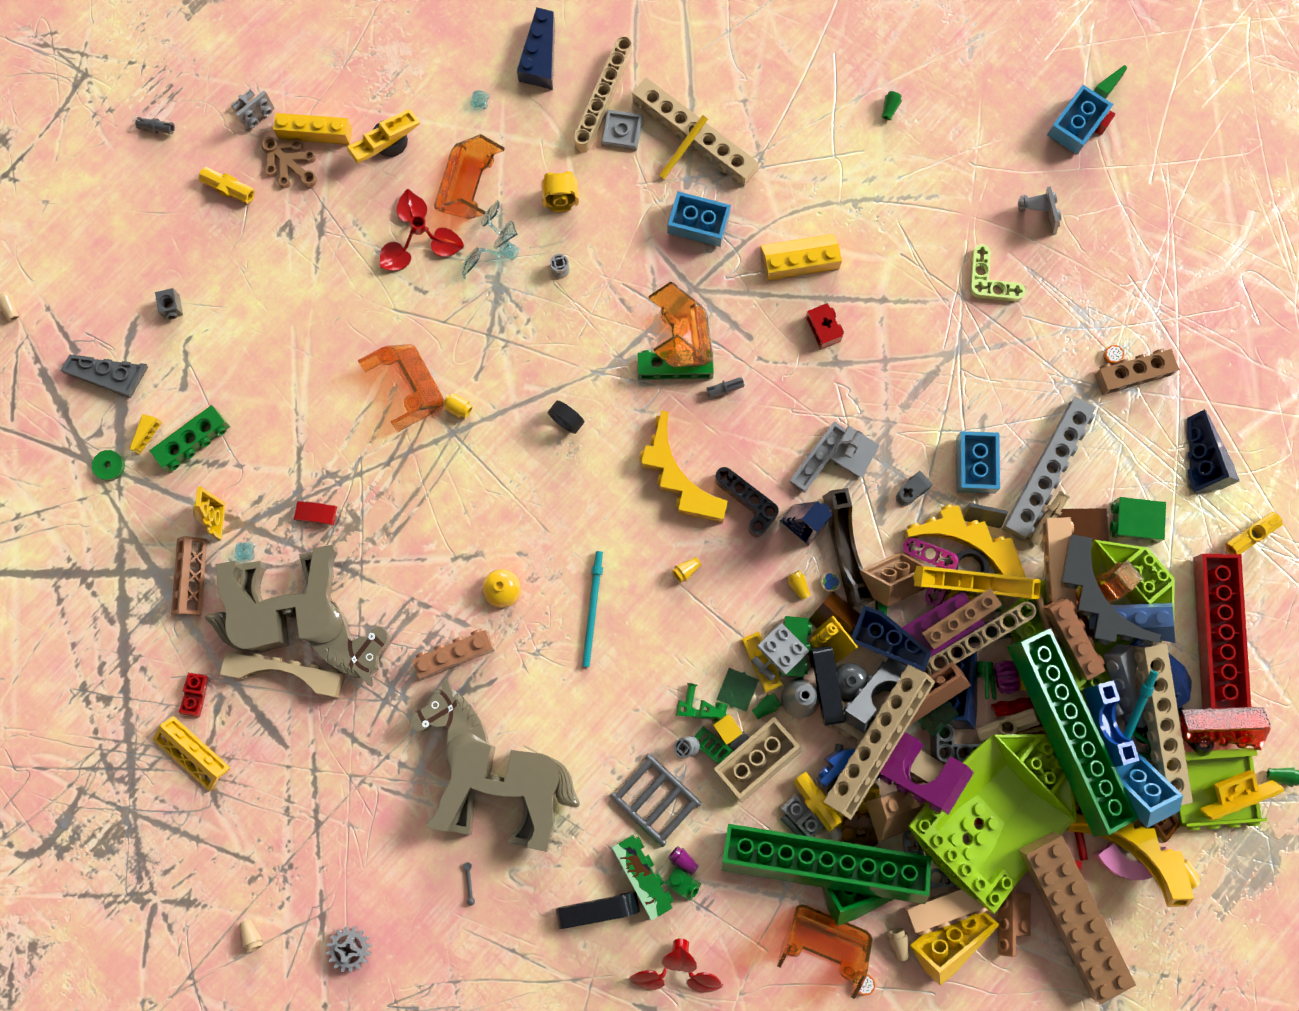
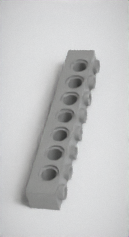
[1001,396,1096,541]

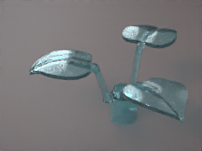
[462,199,520,279]

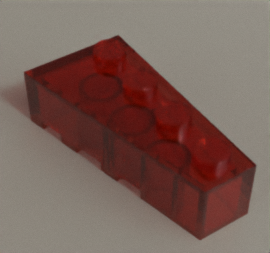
[1179,707,1272,750]

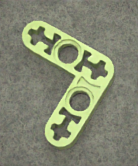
[970,244,1026,302]

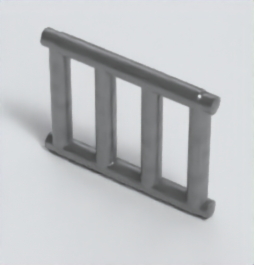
[609,753,702,847]

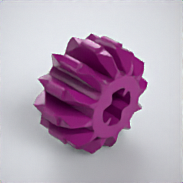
[994,660,1020,694]

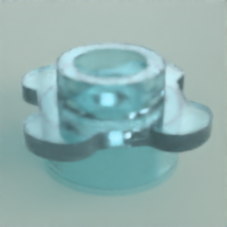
[470,90,490,109]
[235,542,255,561]

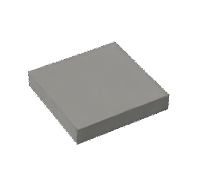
[601,110,643,150]

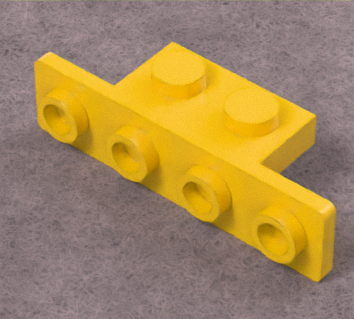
[1201,770,1284,820]

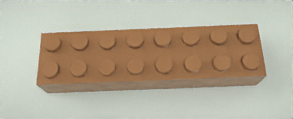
[1018,831,1136,1005]

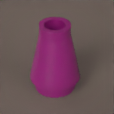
[668,846,699,875]

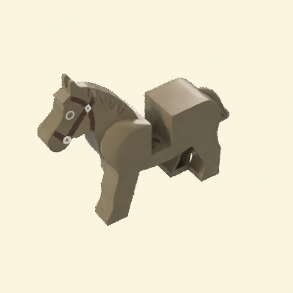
[205,545,391,686]
[410,678,580,852]

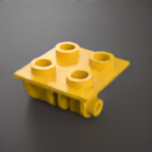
[810,616,858,664]

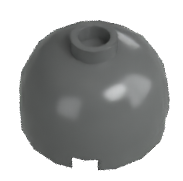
[836,663,868,702]

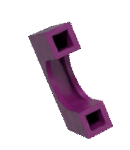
[879,732,974,815]

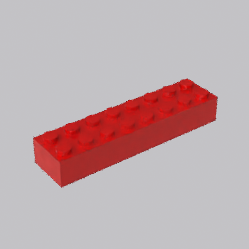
[1193,554,1252,714]

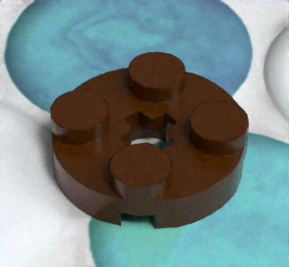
[841,811,878,847]

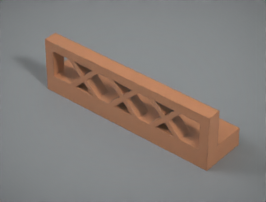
[171,536,207,616]

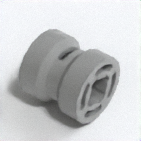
[550,254,570,278]
[674,736,700,758]

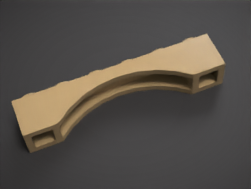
[220,649,345,698]

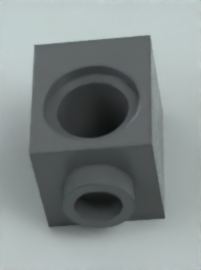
[155,288,183,320]

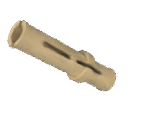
[1028,491,1070,546]

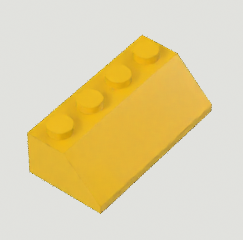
[760,234,842,281]

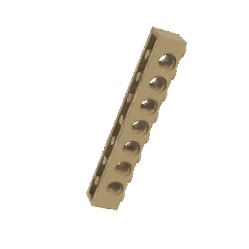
[632,77,759,186]
[1134,642,1193,805]
[824,665,935,820]

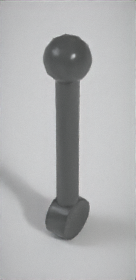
[464,862,475,906]

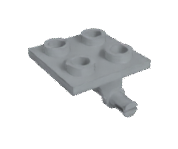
[231,89,275,131]
[1018,186,1062,235]
[830,426,879,478]
[751,623,809,681]

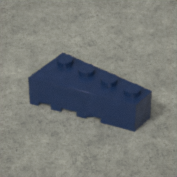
[517,7,555,90]
[780,501,832,546]

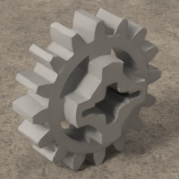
[326,926,372,972]

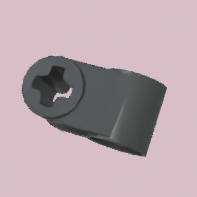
[896,471,933,506]

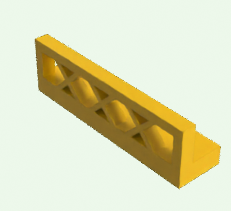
[152,716,230,791]

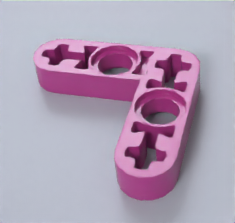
[903,538,958,606]

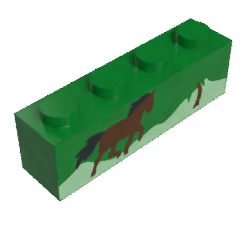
[612,834,674,921]

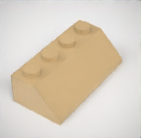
[714,717,802,803]

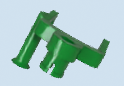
[675,683,728,722]

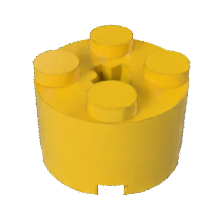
[541,171,579,212]

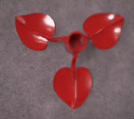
[379,189,464,271]
[629,938,723,993]

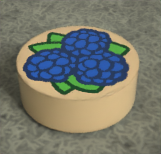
[821,572,841,592]

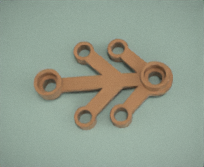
[262,137,317,188]

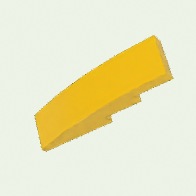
[347,109,420,164]

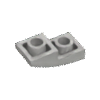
[780,794,824,837]

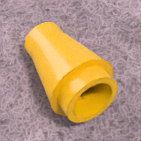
[672,557,702,583]
[786,570,811,600]

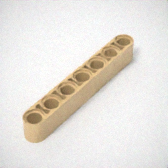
[574,36,632,152]
[916,602,1036,676]

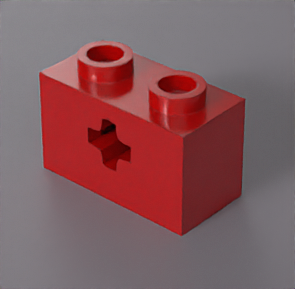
[806,303,844,350]

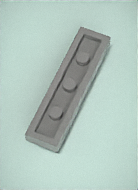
[789,421,846,493]

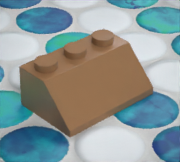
[860,552,928,607]
[866,782,926,842]

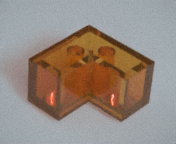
[1096,559,1143,603]

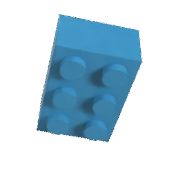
[1047,85,1114,155]
[667,191,731,247]
[956,431,1000,494]
[1115,754,1183,828]

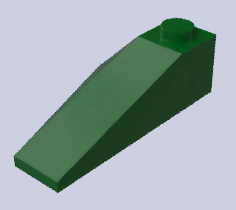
[823,888,893,926]

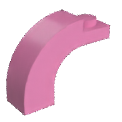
[1092,842,1168,880]

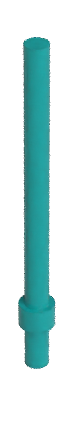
[582,551,603,667]
[1123,670,1159,739]

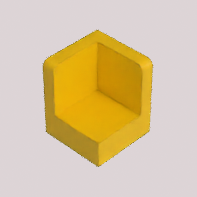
[711,714,743,745]

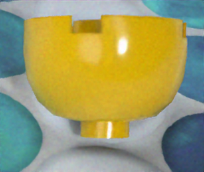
[482,569,521,608]

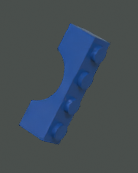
[1083,681,1140,767]

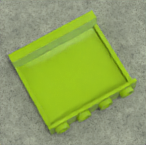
[1178,748,1267,830]

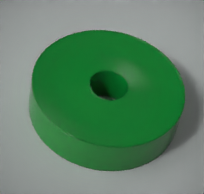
[92,450,125,481]

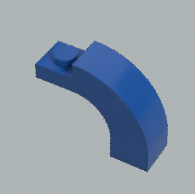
[815,748,881,787]

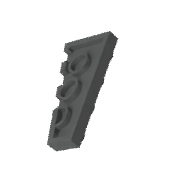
[61,354,148,399]

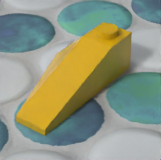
[193,486,226,540]
[910,912,999,986]

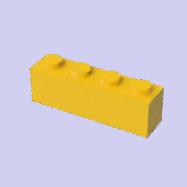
[273,113,352,145]

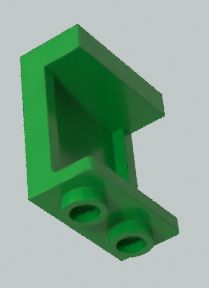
[1110,497,1166,543]

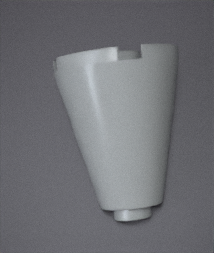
[781,678,820,718]

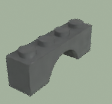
[844,657,907,734]

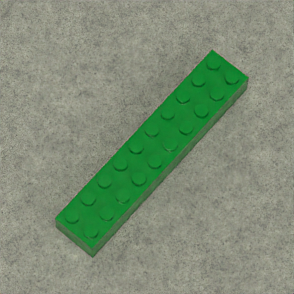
[1007,628,1139,837]
[721,824,932,904]

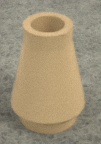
[0,292,19,321]
[239,919,263,953]
[887,928,910,961]

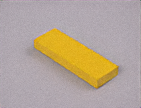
[741,631,783,693]

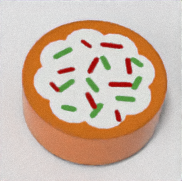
[1103,345,1124,365]
[854,973,875,996]

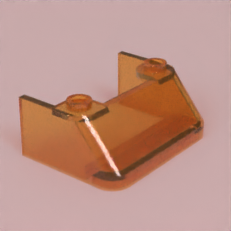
[434,134,505,219]
[648,281,713,367]
[358,344,444,432]
[777,904,872,999]

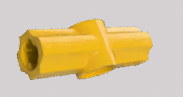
[198,167,255,204]
[1225,511,1283,554]
[793,772,843,832]

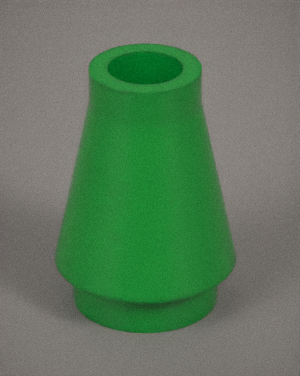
[881,91,902,120]
[752,693,782,720]
[1267,767,1299,787]

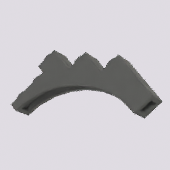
[1061,534,1161,646]

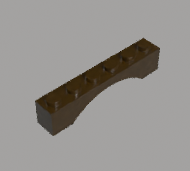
[822,488,875,608]

